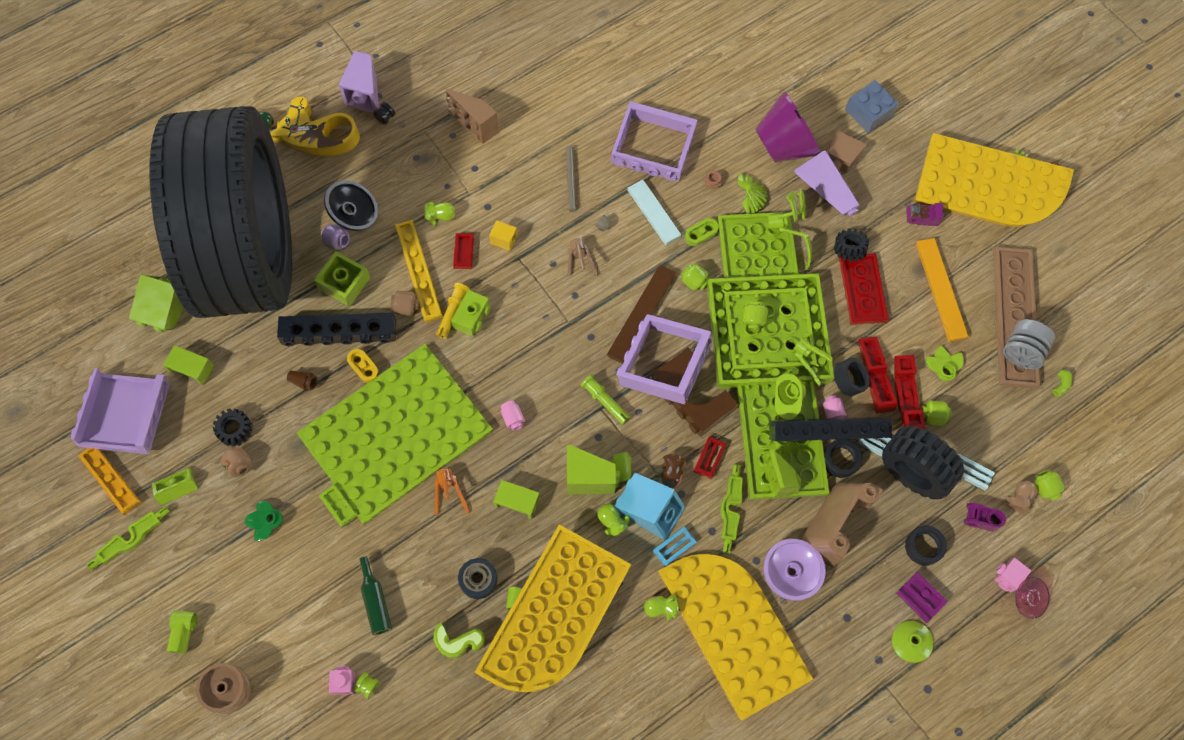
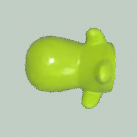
[425,202,455,226]
[597,504,630,537]
[644,594,679,621]

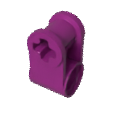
[963,503,1006,532]

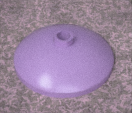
[763,539,825,601]

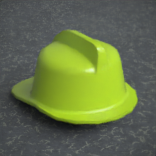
[774,373,806,420]

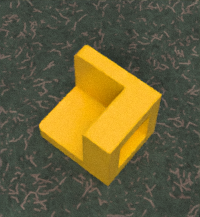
[489,221,517,251]

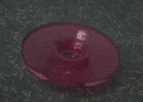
[1015,577,1050,619]

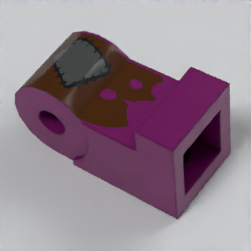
[906,203,943,226]

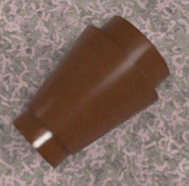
[287,370,318,391]

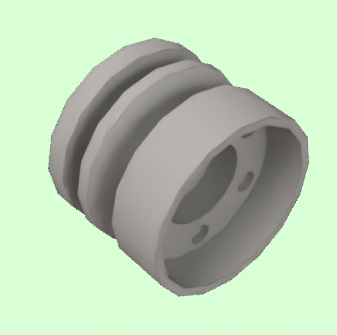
[1003,319,1055,370]

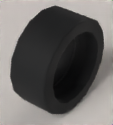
[834,358,869,396]
[824,439,862,478]
[905,525,947,566]

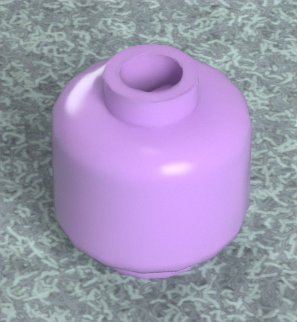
[321,224,350,250]

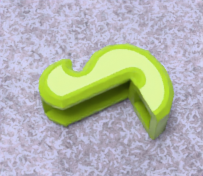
[434,622,486,659]

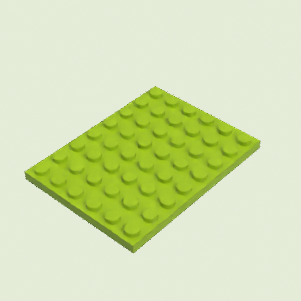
[296,344,493,526]

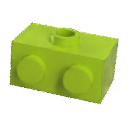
[451,290,491,337]

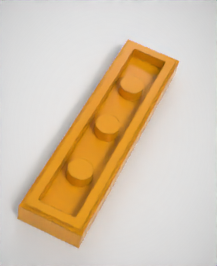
[78,448,142,515]

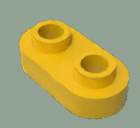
[347,349,379,383]

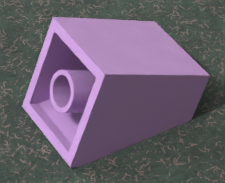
[339,51,379,113]

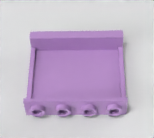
[71,368,170,454]

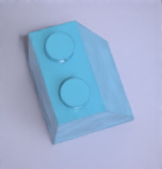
[615,473,685,540]

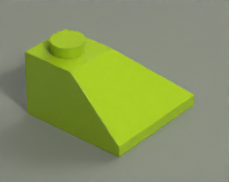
[763,449,802,499]

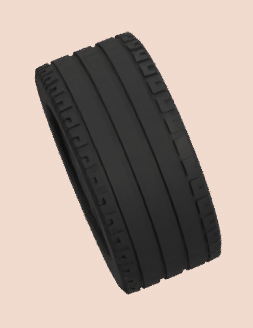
[149,106,292,318]

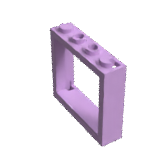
[611,101,698,182]
[617,314,712,405]

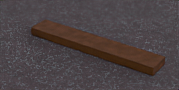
[607,264,676,364]

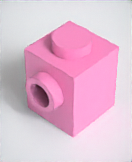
[994,557,1031,593]
[329,666,356,695]

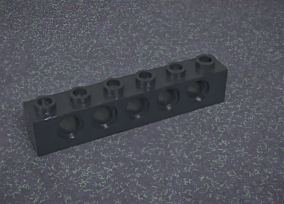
[277,313,396,346]
[769,417,892,441]

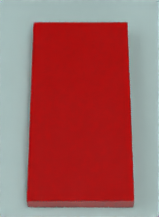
[839,253,889,325]

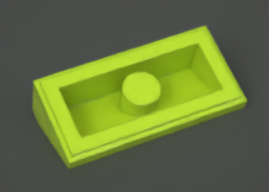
[152,468,198,505]

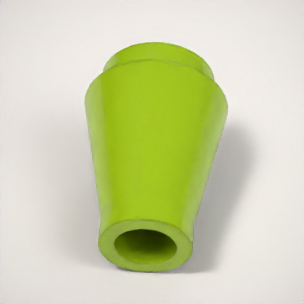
[612,452,632,482]

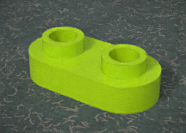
[685,218,719,246]

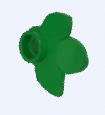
[244,501,283,541]

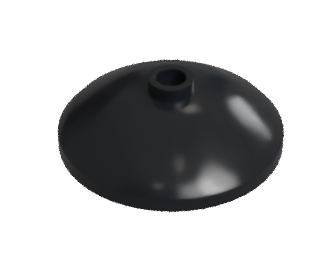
[324,180,378,231]

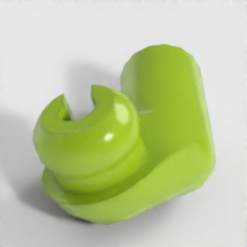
[1053,370,1072,397]

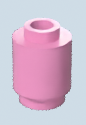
[823,396,847,419]
[501,401,525,431]

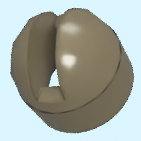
[595,215,611,231]

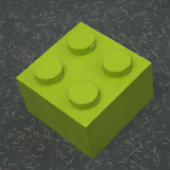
[314,251,370,307]

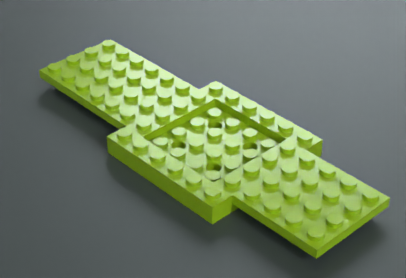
[706,212,834,500]

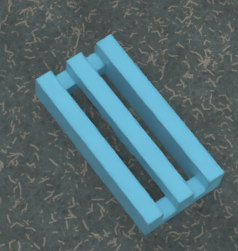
[652,526,697,567]

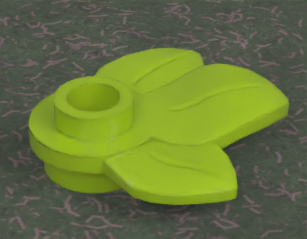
[926,346,963,382]

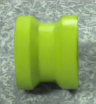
[354,672,380,699]

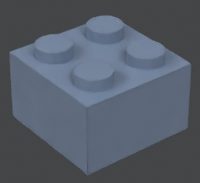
[845,80,899,133]

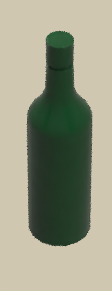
[359,556,393,635]

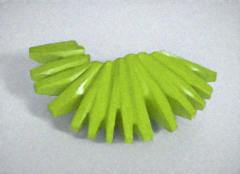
[737,172,768,214]

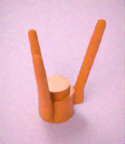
[434,469,470,515]

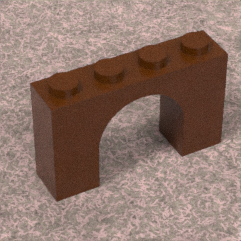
[651,347,738,437]

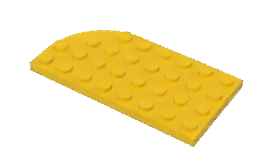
[914,133,1074,227]
[474,524,631,692]
[658,554,814,721]

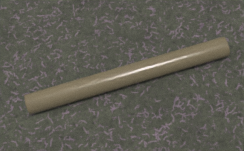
[566,146,576,212]

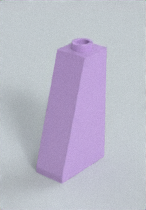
[794,150,861,217]

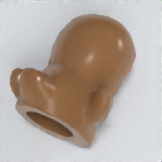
[1006,481,1038,513]

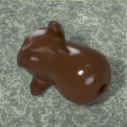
[661,454,686,488]

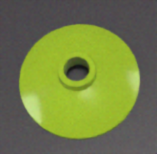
[892,621,933,663]

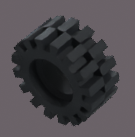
[834,229,869,262]
[213,408,253,447]

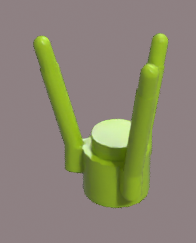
[794,337,833,386]

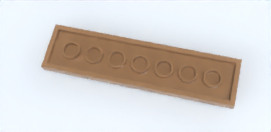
[993,247,1040,389]

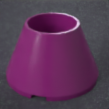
[755,92,820,163]

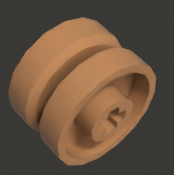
[196,663,252,714]

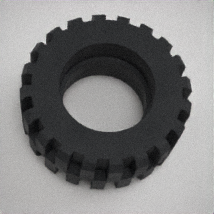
[882,426,964,500]

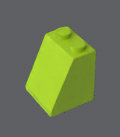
[129,274,184,332]
[567,445,620,495]

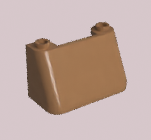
[802,483,883,567]

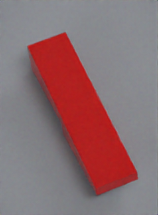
[858,337,898,414]

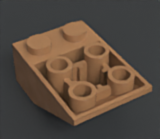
[446,89,499,144]

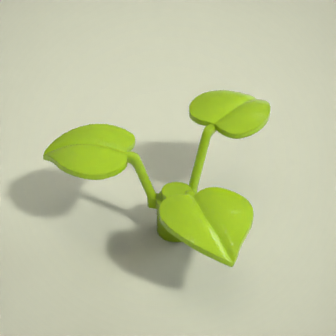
[768,188,813,270]

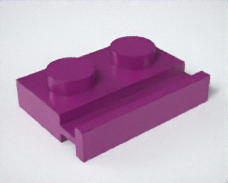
[896,572,948,623]

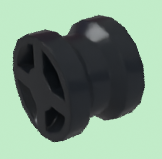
[373,102,396,125]

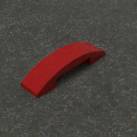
[894,355,926,429]

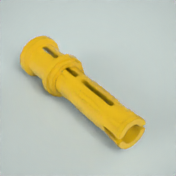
[436,283,470,339]

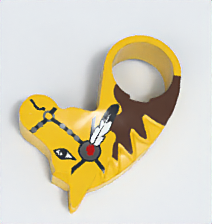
[271,97,360,156]

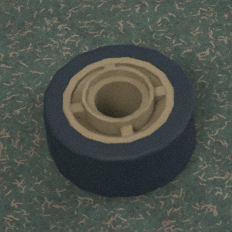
[458,558,498,600]

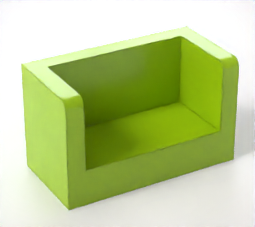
[163,345,214,385]
[493,480,540,519]

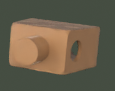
[827,130,867,172]

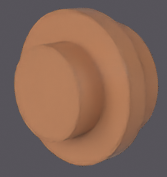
[704,171,722,189]

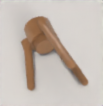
[568,238,598,276]

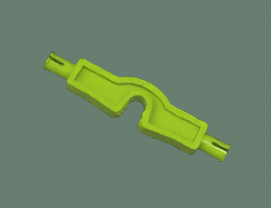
[720,464,743,553]
[86,506,170,571]

